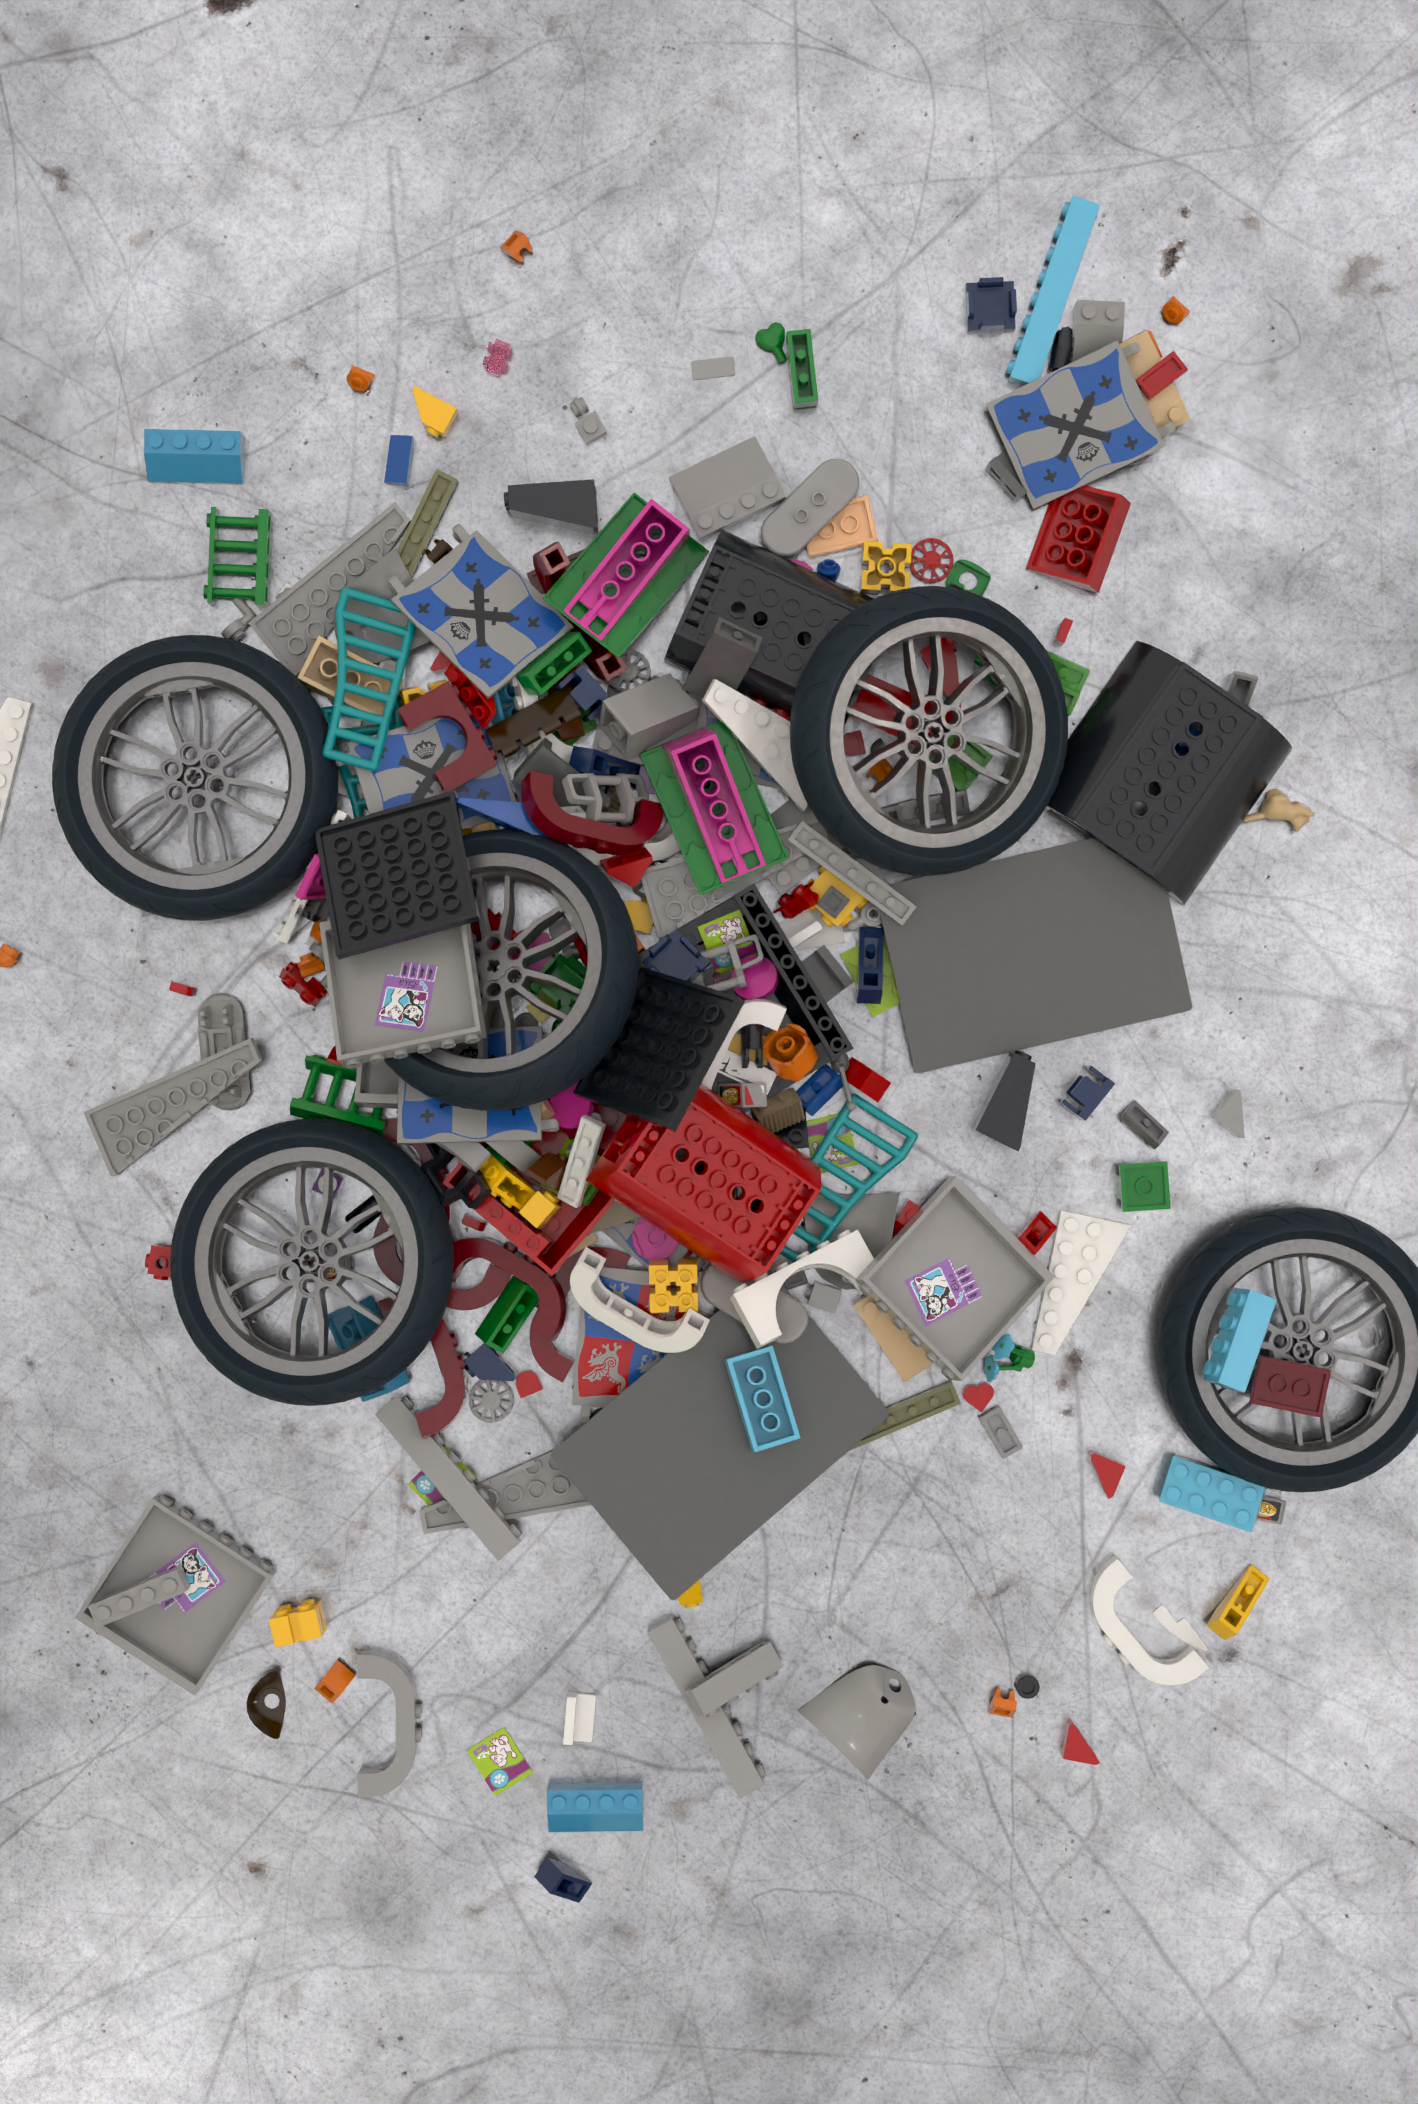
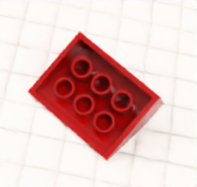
[1026,485,1131,593]

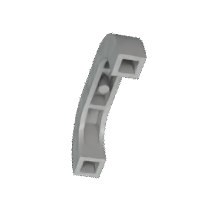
[357,1650,421,1798]

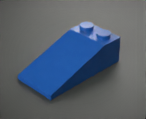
[456,797,547,837]

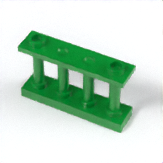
[203,507,271,608]
[290,1055,385,1137]

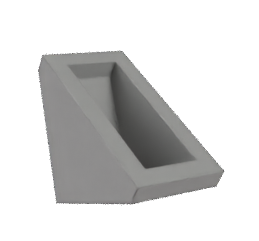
[1226,671,1258,706]
[1211,1090,1245,1138]

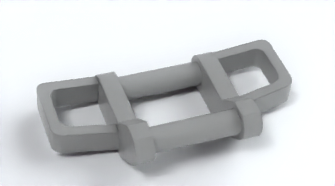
[562,773,649,824]
[692,935,764,991]

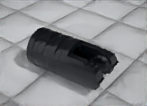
[1048,326,1073,371]
[741,1025,763,1068]
[345,1195,382,1234]

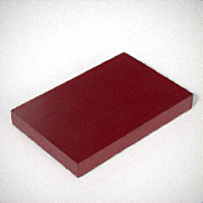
[1249,1355,1331,1418]

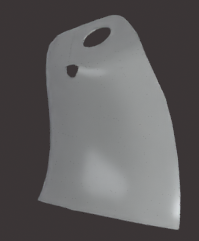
[333,547,430,663]
[804,1192,900,1290]
[798,1665,916,1780]

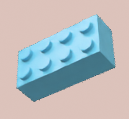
[1203,1288,1277,1393]
[724,1345,800,1452]
[1159,1454,1267,1532]

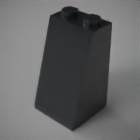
[504,479,599,535]
[972,1050,1036,1151]

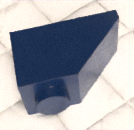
[464,1343,517,1382]
[534,1857,592,1903]

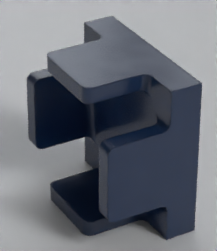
[965,277,1017,333]
[553,665,610,723]
[642,929,710,982]
[1059,1065,1115,1121]

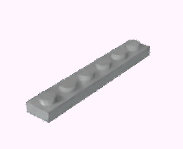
[787,820,917,926]

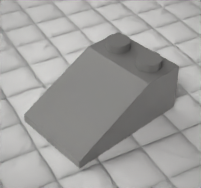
[1071,300,1125,363]

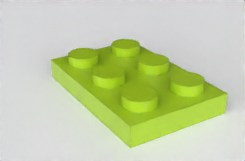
[840,935,900,1017]

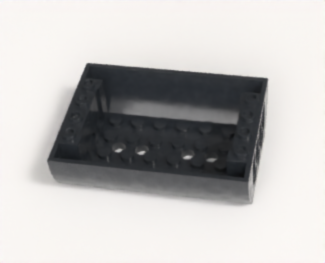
[664,530,874,725]

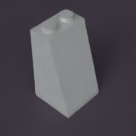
[599,673,699,761]

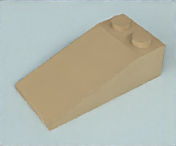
[1119,331,1190,429]
[297,636,405,716]
[853,1295,933,1382]

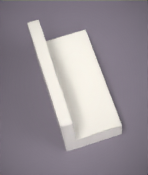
[779,909,823,948]
[563,1692,596,1745]

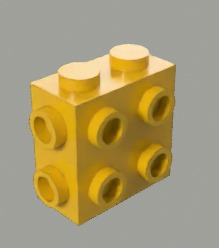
[804,866,868,928]
[479,1153,536,1210]

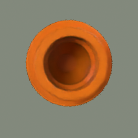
[0,943,20,968]

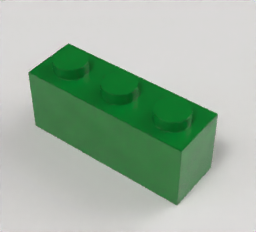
[786,329,818,408]
[516,632,592,696]
[475,1276,539,1354]

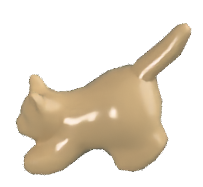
[1243,789,1315,832]

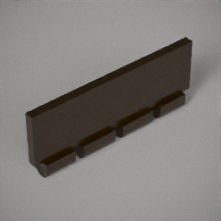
[485,684,582,758]

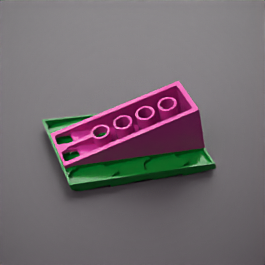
[543,492,709,659]
[639,720,789,895]

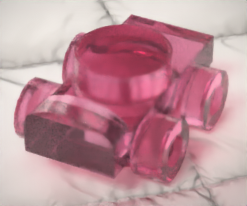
[483,339,513,376]

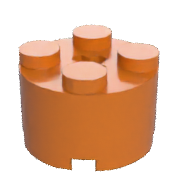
[763,1024,818,1082]

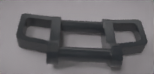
[420,1143,492,1209]

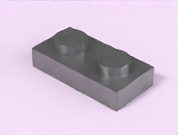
[1120,1100,1169,1150]
[979,1406,1024,1459]

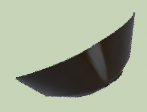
[247,1671,286,1739]

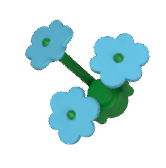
[984,1334,1035,1382]

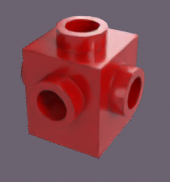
[145,1244,171,1280]

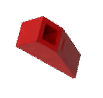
[444,663,497,729]

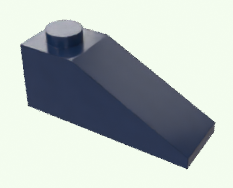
[569,746,641,789]
[857,927,883,1004]

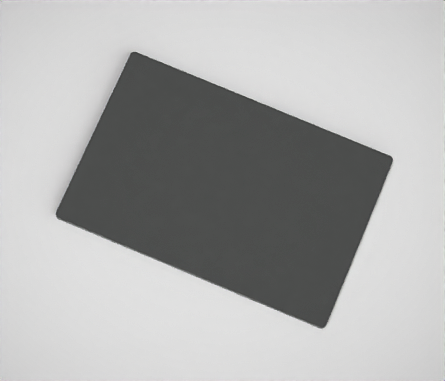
[879,838,1192,1073]
[551,1270,889,1600]

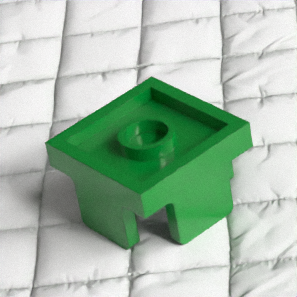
[529,954,587,1015]
[1117,1161,1171,1212]

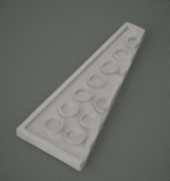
[248,502,411,676]
[641,819,830,939]
[83,1038,263,1177]
[420,1451,591,1534]

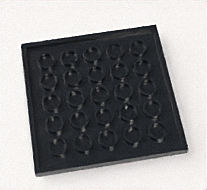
[315,791,480,959]
[573,967,745,1132]

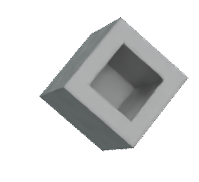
[804,1280,842,1314]

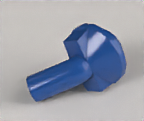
[817,559,841,579]

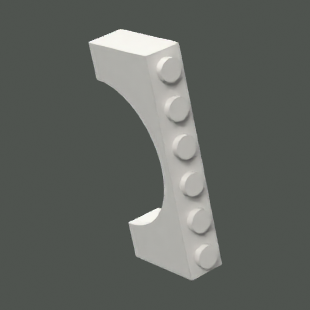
[730,1229,874,1349]

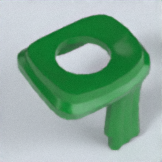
[946,559,991,596]

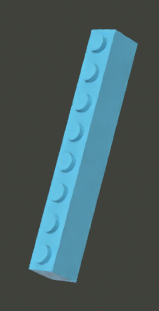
[1006,195,1100,386]

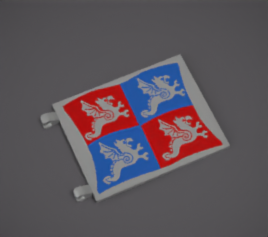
[572,1266,699,1423]

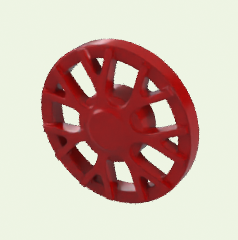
[910,538,954,583]

